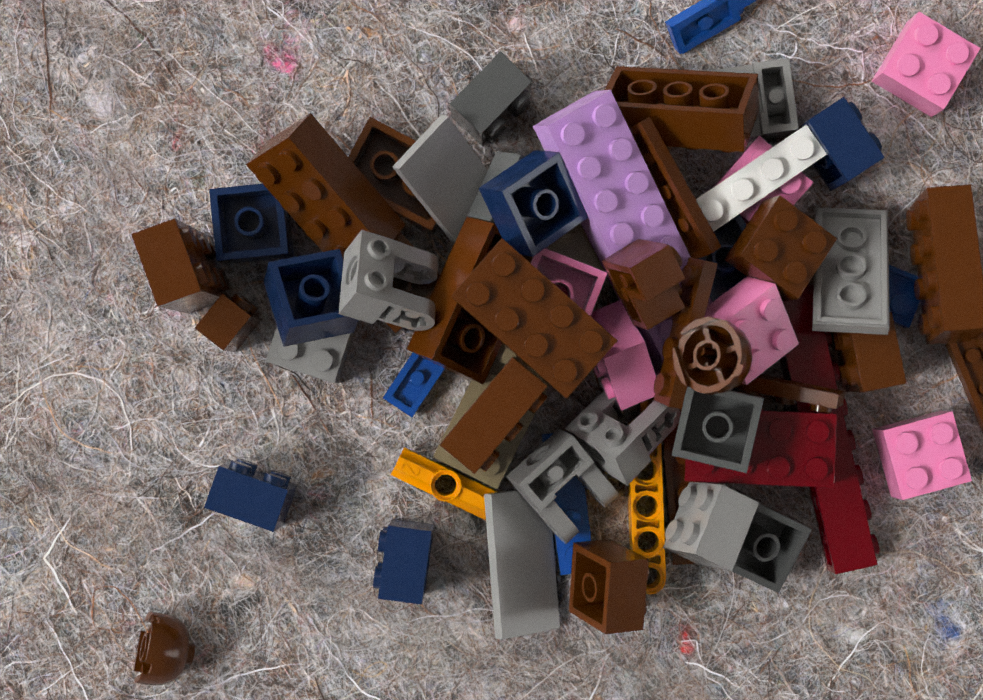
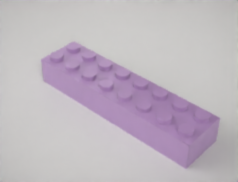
[533,90,712,375]

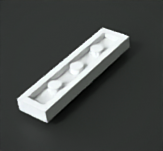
[696,124,827,231]

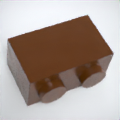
[195,293,262,352]

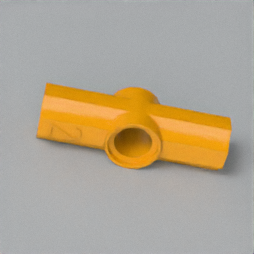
[391,447,498,520]

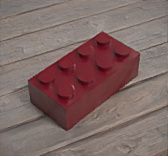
[685,410,837,488]

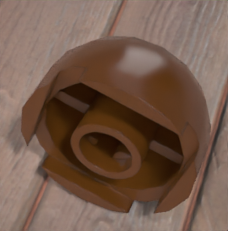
[672,317,752,395]
[134,611,195,685]

